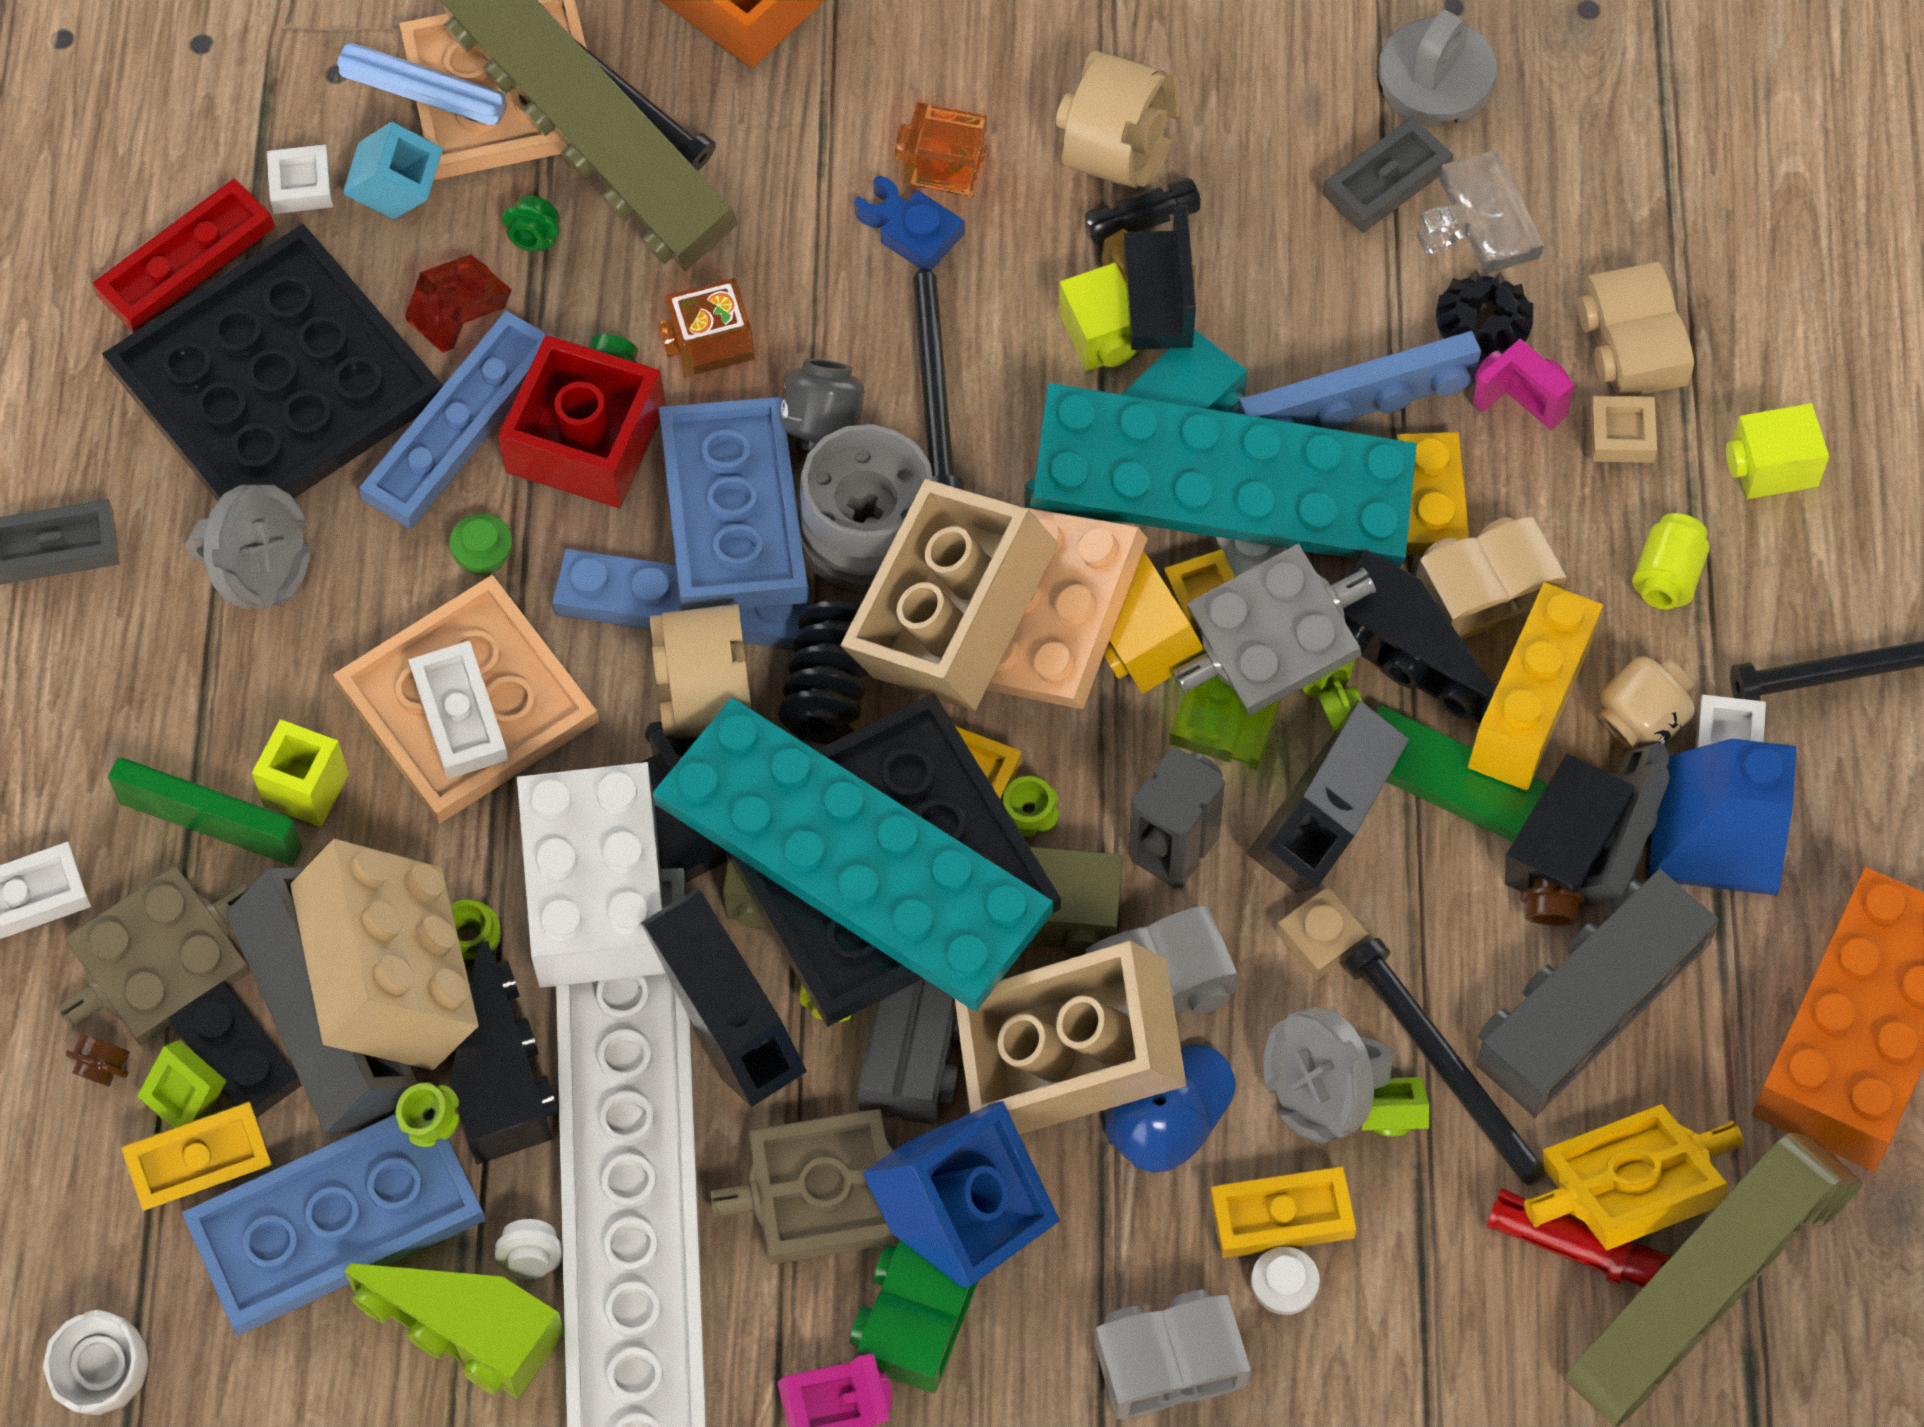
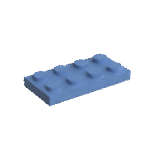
[659,397,808,611]
[181,1109,486,1337]

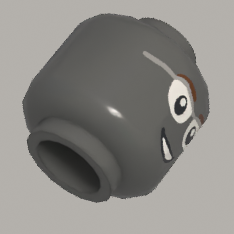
[780,359,865,451]

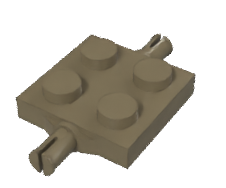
[56,865,250,1046]
[710,1109,900,1265]

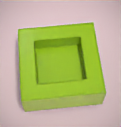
[137,1040,227,1128]
[1361,1077,1429,1136]

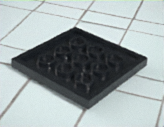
[102,224,443,501]
[725,693,1061,1027]

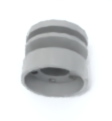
[799,424,933,592]

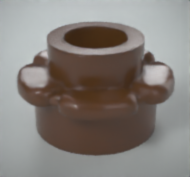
[1520,877,1585,926]
[66,1034,130,1087]

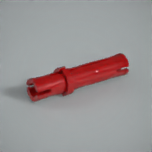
[1486,1188,1672,1288]

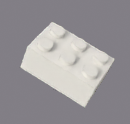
[517,762,666,988]

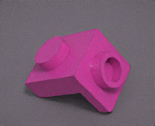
[1472,339,1575,430]
[777,1353,892,1427]

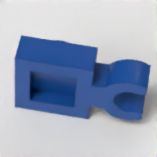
[854,176,965,270]

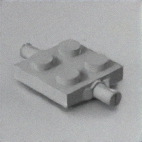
[1172,543,1376,716]

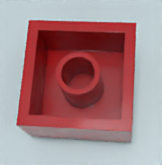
[498,335,666,509]

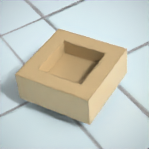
[1590,396,1658,463]
[1276,886,1369,980]

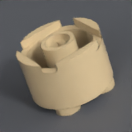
[1056,50,1181,189]
[650,604,752,740]

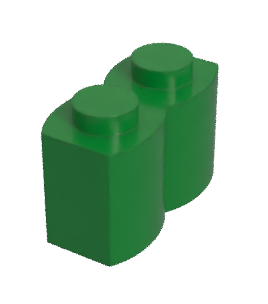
[849,1240,979,1394]

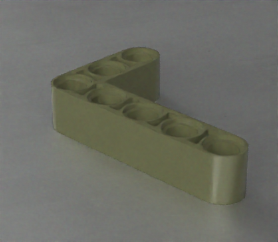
[1564,1132,1863,1427]

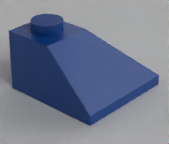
[1647,738,1796,896]
[862,1101,1060,1288]

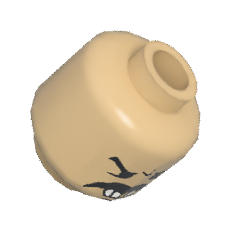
[1598,656,1695,750]

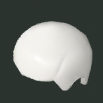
[43,1310,149,1415]

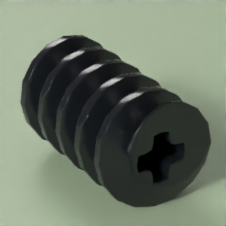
[778,601,868,744]

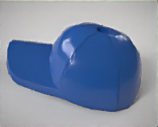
[1104,1044,1236,1173]

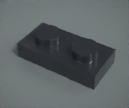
[168,981,302,1118]

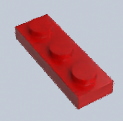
[92,178,275,333]

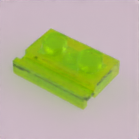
[1170,644,1283,771]

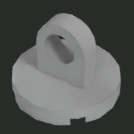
[1378,9,1497,126]
[185,485,310,609]
[1263,1007,1394,1143]

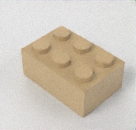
[840,479,1059,711]
[290,839,479,1070]
[955,940,1187,1135]

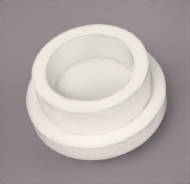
[495,1219,563,1280]
[1251,1247,1320,1315]

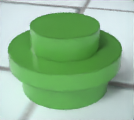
[450,513,513,575]

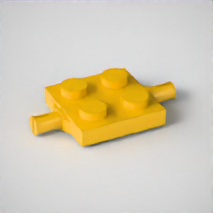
[1524,1104,1744,1251]

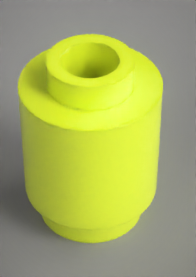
[1632,513,1710,610]

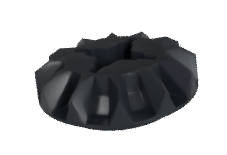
[1436,269,1534,360]

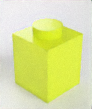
[1059,262,1142,372]
[1726,403,1829,500]
[251,719,349,828]

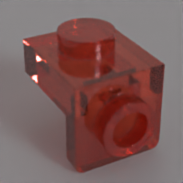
[405,254,512,353]

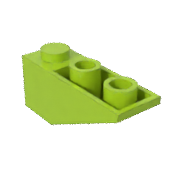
[344,1263,565,1399]

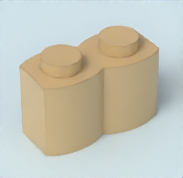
[1577,262,1695,396]
[1416,517,1567,639]

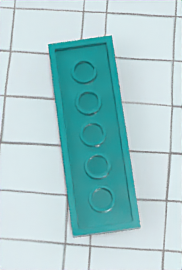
[1030,383,1417,567]
[653,697,1053,1012]

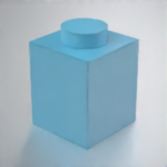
[343,121,443,220]

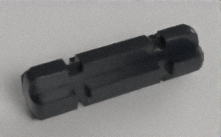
[1085,178,1201,244]

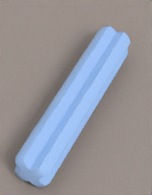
[337,43,507,126]

